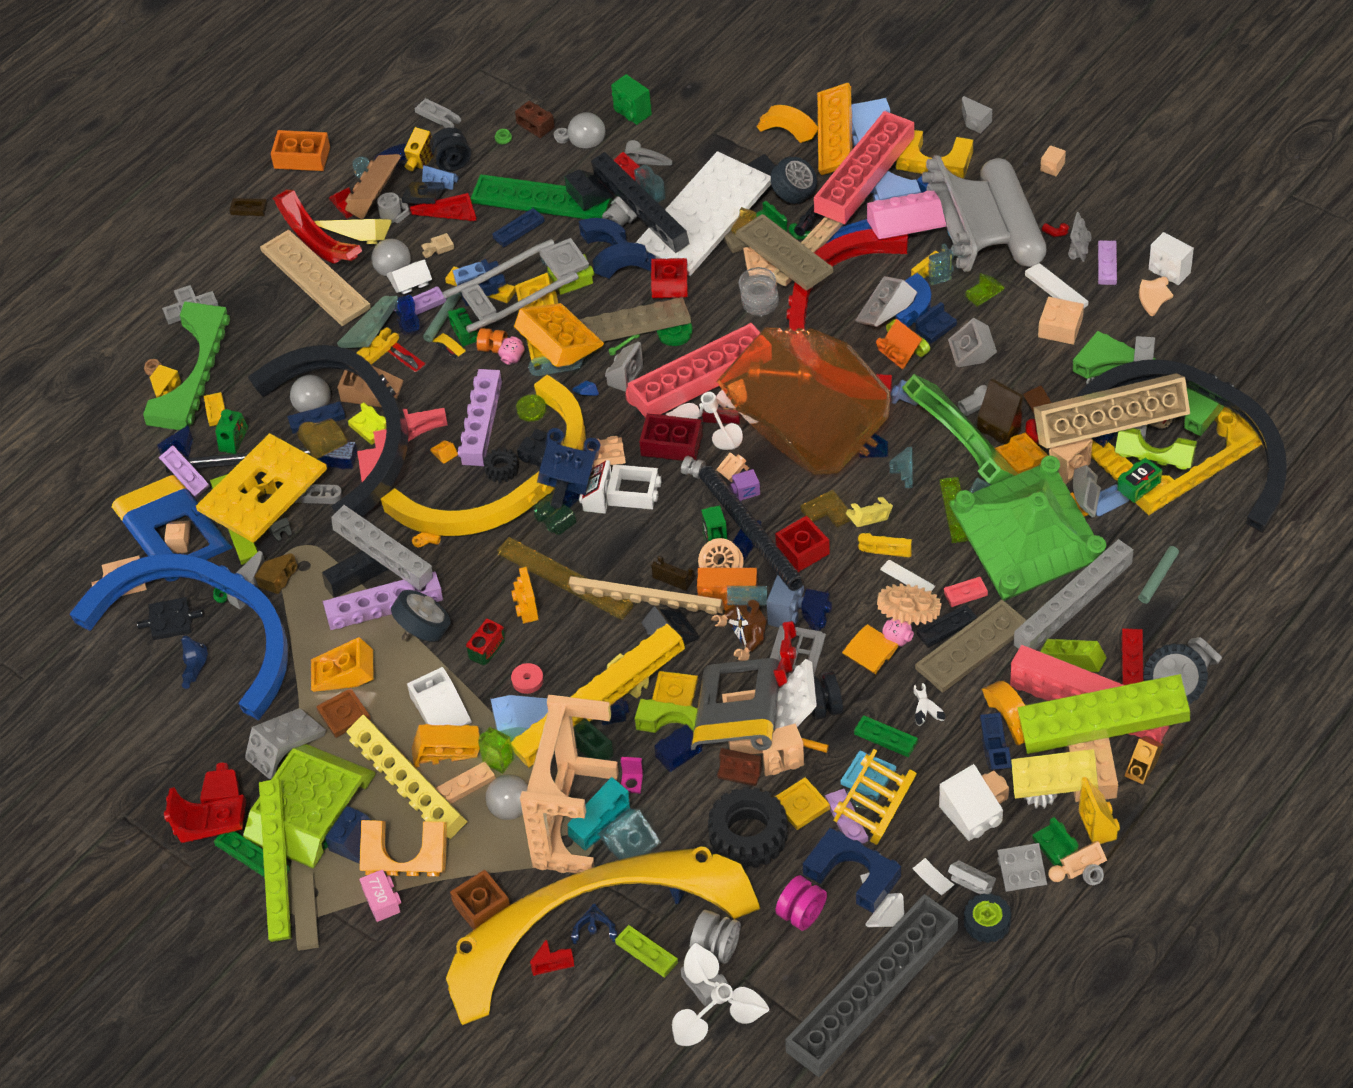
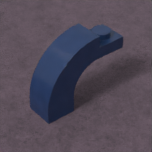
[593,242,656,279]

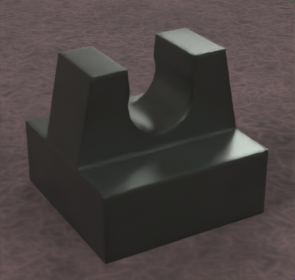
[268,518,292,542]

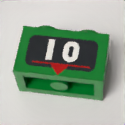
[1117,457,1162,503]
[701,505,727,543]

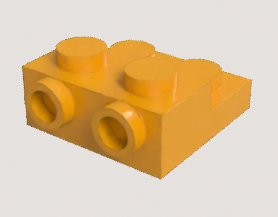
[511,567,538,624]

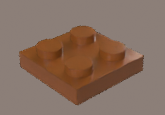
[316,688,371,738]

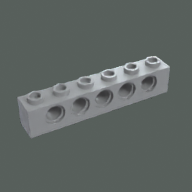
[331,505,433,590]

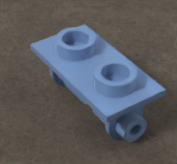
[422,165,458,190]

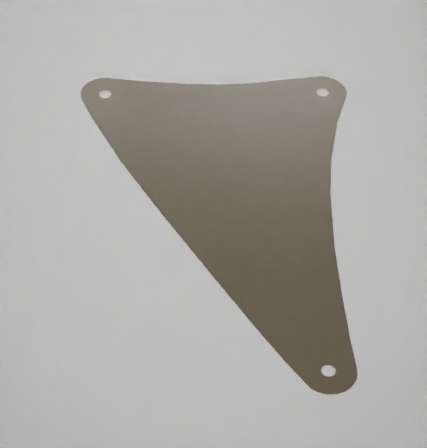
[282,545,595,917]

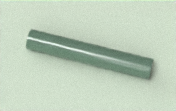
[423,293,461,342]
[1138,546,1179,604]

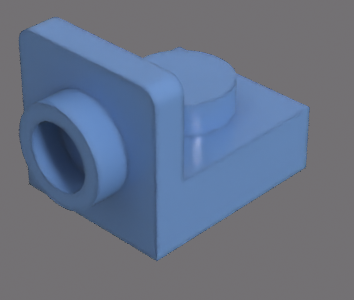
[891,380,918,406]

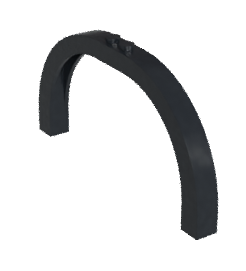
[248,345,408,517]
[1076,359,1287,533]

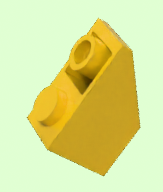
[150,365,181,398]

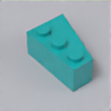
[567,777,630,851]

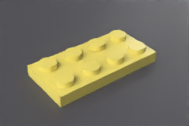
[1011,749,1099,799]

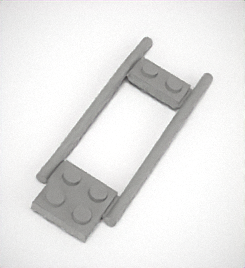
[442,238,589,333]

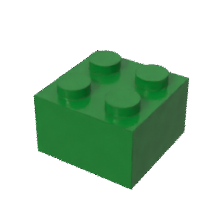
[611,74,652,125]

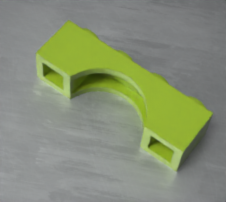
[1115,428,1197,469]
[635,699,697,733]

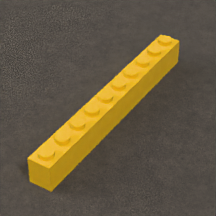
[510,624,685,768]

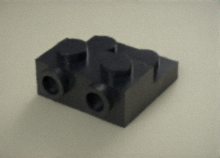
[517,429,564,468]

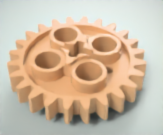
[877,583,941,625]

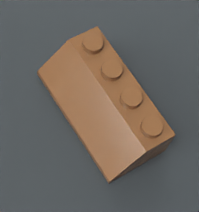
[345,154,401,220]

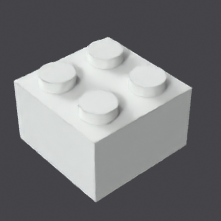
[1149,232,1194,285]

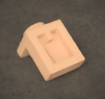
[716,453,749,482]

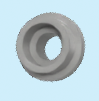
[554,128,569,143]
[1083,864,1104,885]

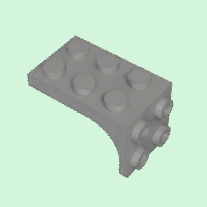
[245,708,326,779]

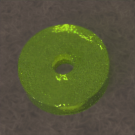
[516,395,546,422]

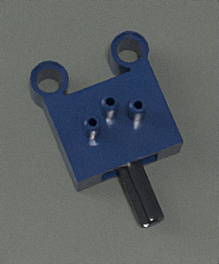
[537,428,601,509]

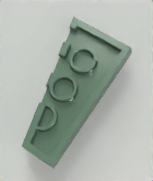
[337,296,400,348]

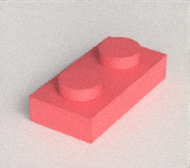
[944,577,988,607]

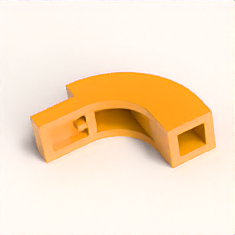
[757,105,818,143]
[982,681,1025,745]

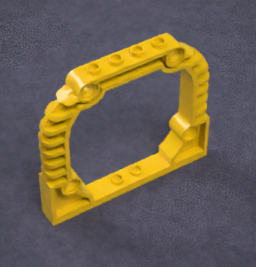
[1091,407,1262,515]

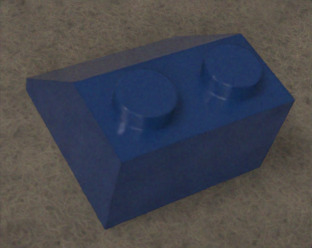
[325,806,372,864]

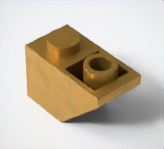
[254,553,298,594]
[1124,736,1164,784]

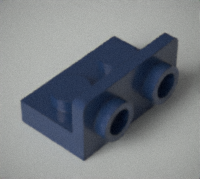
[916,302,957,344]

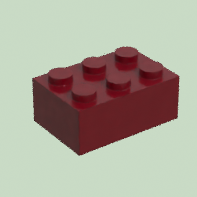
[639,413,703,461]

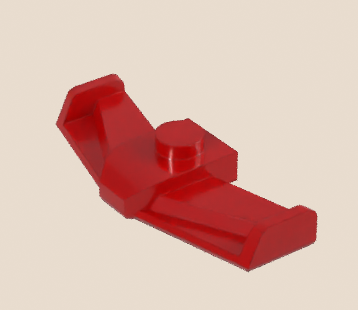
[773,621,796,687]

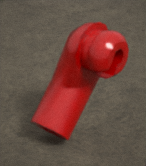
[1042,223,1069,237]
[1025,419,1039,444]

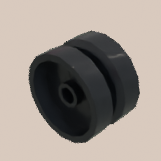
[429,127,472,172]
[811,671,843,720]

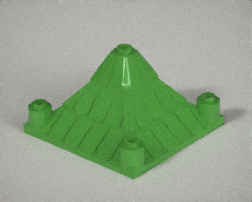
[949,455,1106,601]

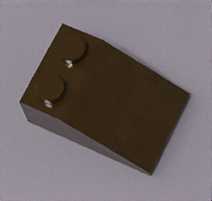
[977,379,1023,444]

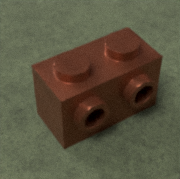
[515,101,555,138]

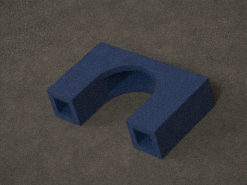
[803,828,901,913]

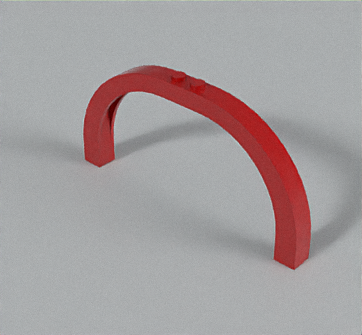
[787,229,908,401]

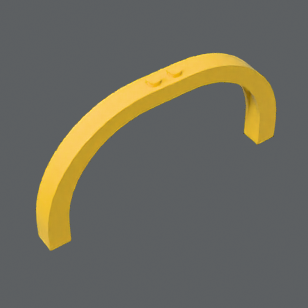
[381,375,586,536]

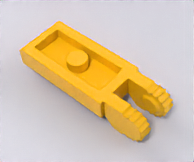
[357,327,399,365]
[858,533,912,557]

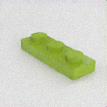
[615,925,678,978]

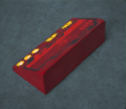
[702,407,742,425]

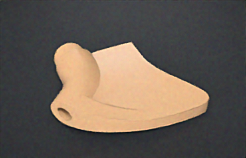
[1139,276,1173,316]

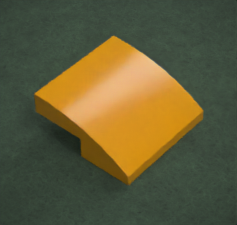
[995,433,1048,474]
[842,624,899,675]

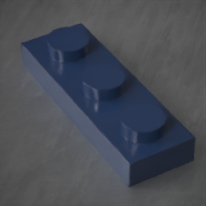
[492,208,545,248]
[287,401,346,434]

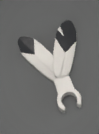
[914,683,945,726]

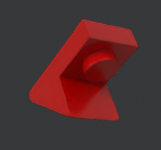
[329,187,353,219]
[530,940,574,976]

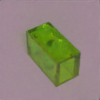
[478,727,514,774]

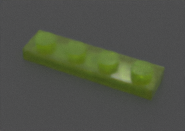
[939,477,969,543]

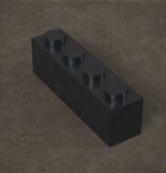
[322,551,389,598]

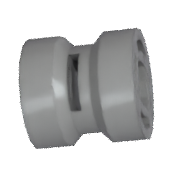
[681,456,706,479]

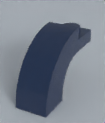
[578,218,628,245]
[980,712,1012,770]

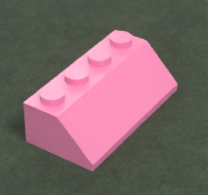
[867,191,946,239]

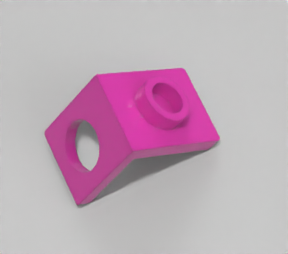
[621,757,643,794]

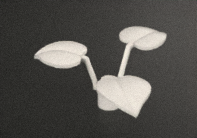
[666,379,747,450]
[672,943,769,1046]

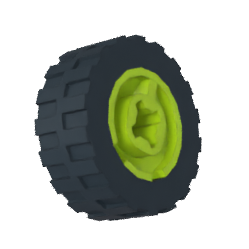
[964,893,1011,943]

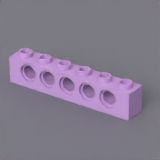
[458,369,502,466]
[323,571,443,630]

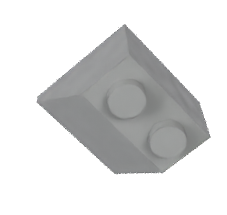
[948,318,997,367]
[605,342,643,392]

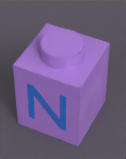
[730,469,760,501]

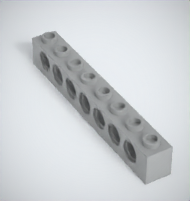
[1014,539,1133,650]

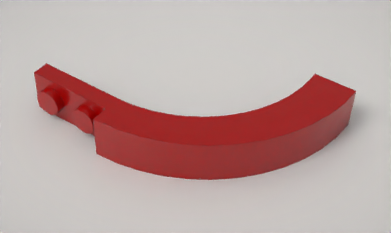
[273,189,362,263]

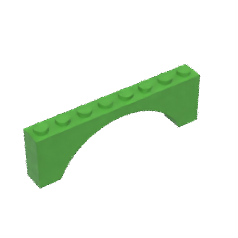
[143,301,230,431]
[1073,331,1224,436]
[902,374,1018,485]

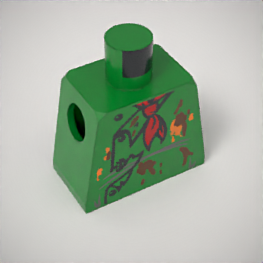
[215,409,248,454]

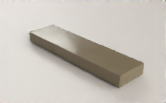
[292,873,319,951]

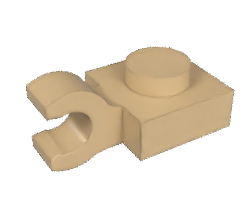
[421,233,454,258]

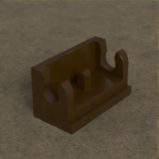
[651,556,695,591]

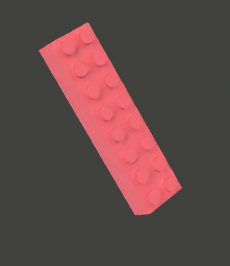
[814,111,914,224]
[628,323,772,418]
[1010,645,1169,743]

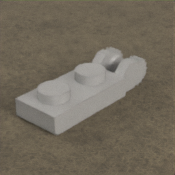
[415,98,461,128]

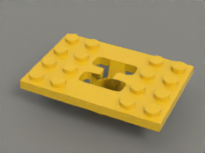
[196,433,327,543]

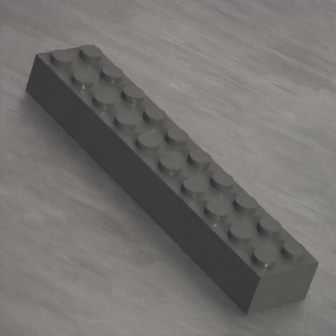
[785,894,958,1078]

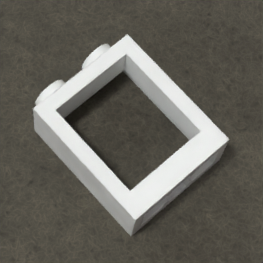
[607,465,662,509]

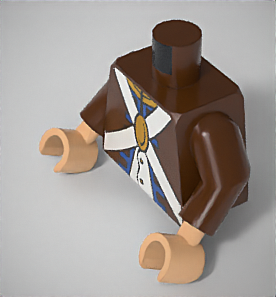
[712,600,766,661]

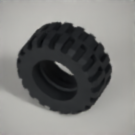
[708,787,788,869]

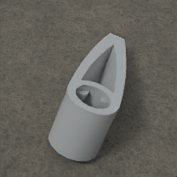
[624,140,672,165]

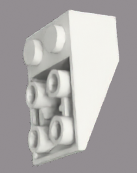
[407,667,472,726]

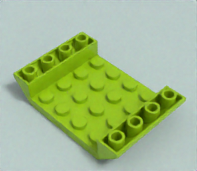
[243,744,376,868]

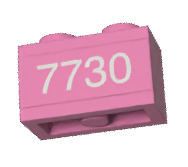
[359,869,401,922]

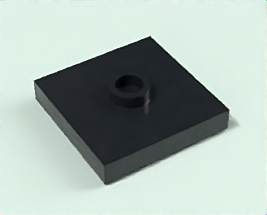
[401,182,445,204]

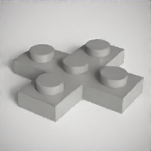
[162,285,219,325]

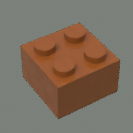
[450,870,510,930]

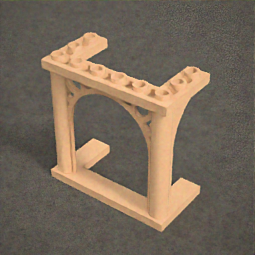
[520,695,619,873]

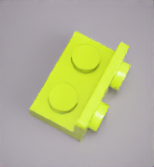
[348,402,386,445]

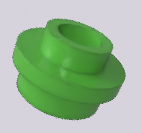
[495,129,512,144]

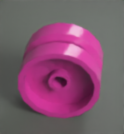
[775,875,827,931]

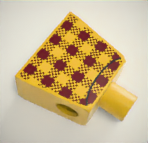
[404,127,433,171]

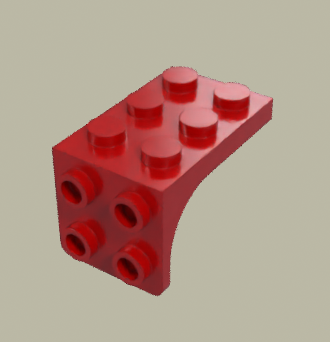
[164,787,246,843]

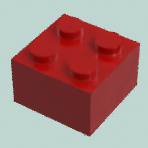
[651,258,688,298]
[775,516,830,572]

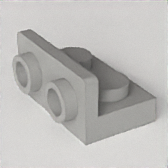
[948,861,996,895]

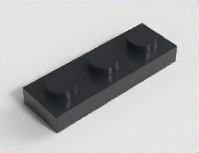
[917,604,977,648]

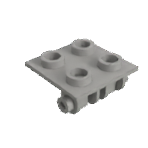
[1068,212,1091,262]
[997,843,1047,892]

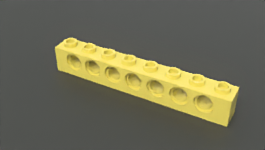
[346,715,468,839]

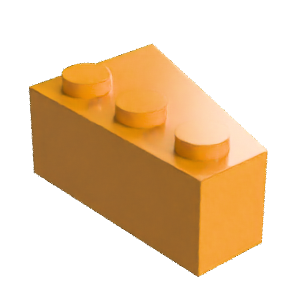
[411,724,481,768]

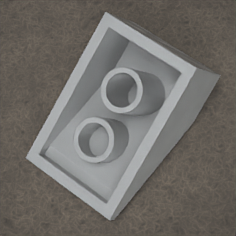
[855,276,917,327]

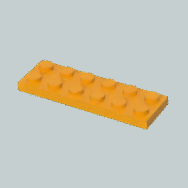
[817,83,852,175]

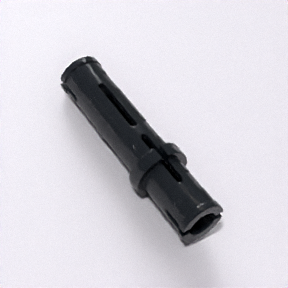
[794,203,818,236]

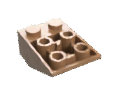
[338,365,403,407]

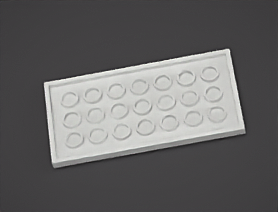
[636,151,771,276]

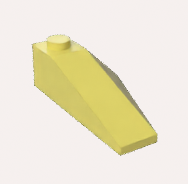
[314,219,391,244]

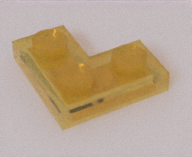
[800,490,851,527]

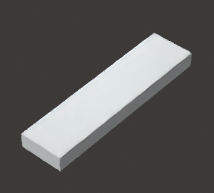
[1025,263,1088,308]

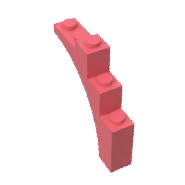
[357,408,448,482]

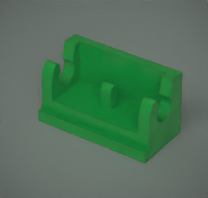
[448,308,478,347]

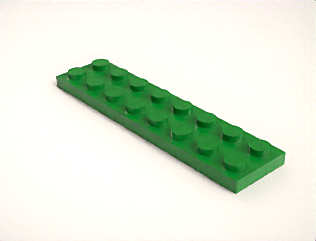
[471,174,613,219]

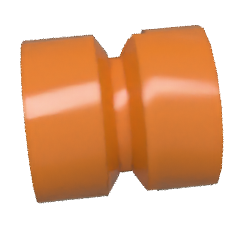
[477,328,508,353]

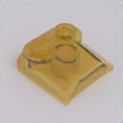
[297,418,347,459]

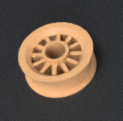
[698,538,744,568]

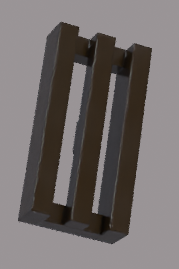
[229,198,267,216]

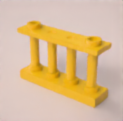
[833,749,917,845]

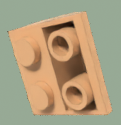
[763,724,804,776]

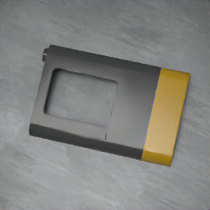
[691,658,780,750]

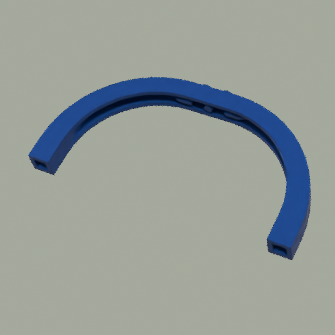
[70,554,288,720]

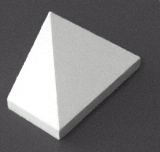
[865,893,904,927]

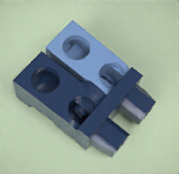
[452,259,506,306]

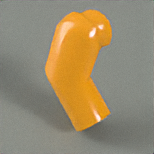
[412,532,441,547]

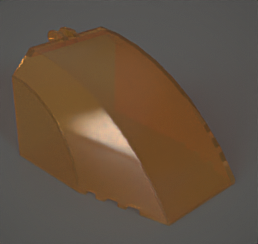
[717,327,890,475]

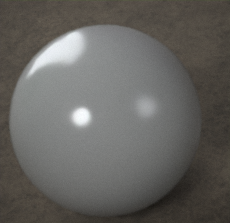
[567,112,605,148]
[371,239,411,276]
[290,375,331,412]
[485,774,528,820]

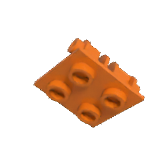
[876,319,922,369]

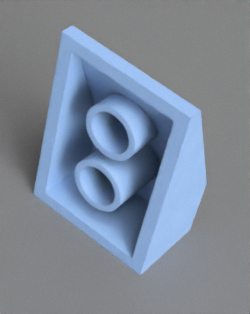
[491,695,548,745]

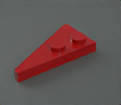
[410,193,476,221]

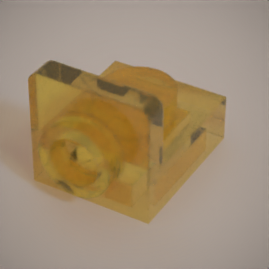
[731,207,757,234]

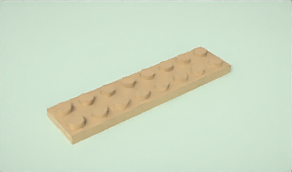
[260,229,371,326]

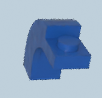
[896,273,931,327]

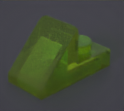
[966,273,1005,306]

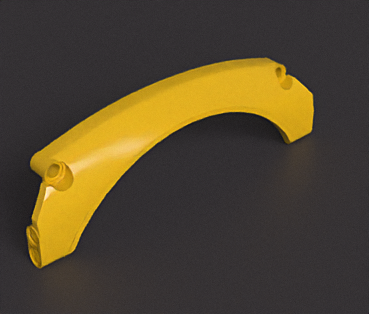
[446,847,760,1025]

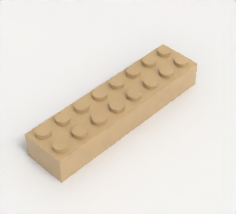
[1033,373,1190,448]

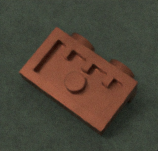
[717,748,762,786]

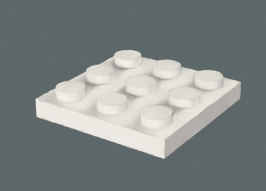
[774,659,817,729]

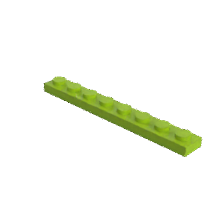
[259,779,291,942]

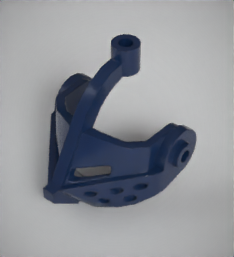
[571,904,617,944]

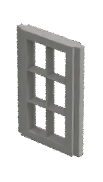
[770,625,826,688]

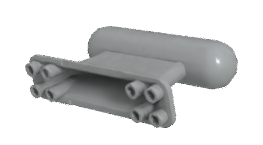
[922,155,1046,272]

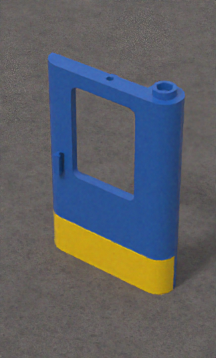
[112,475,232,581]

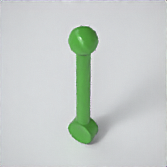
[609,334,640,355]

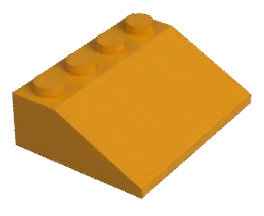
[514,303,604,367]

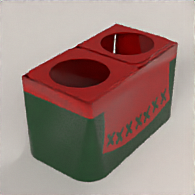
[466,618,505,665]

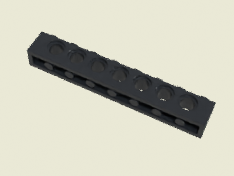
[591,152,690,253]

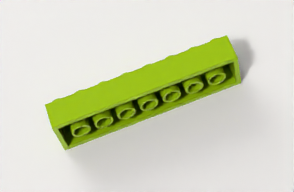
[1017,674,1190,754]

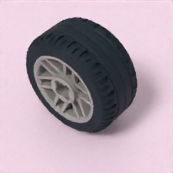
[770,156,818,204]

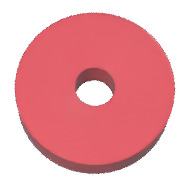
[511,663,543,694]

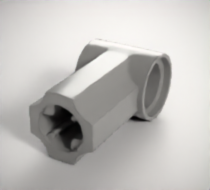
[958,385,987,416]

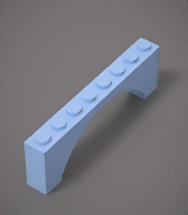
[852,98,921,201]

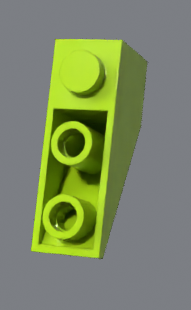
[1040,639,1107,672]

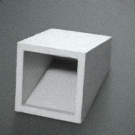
[939,764,1003,841]

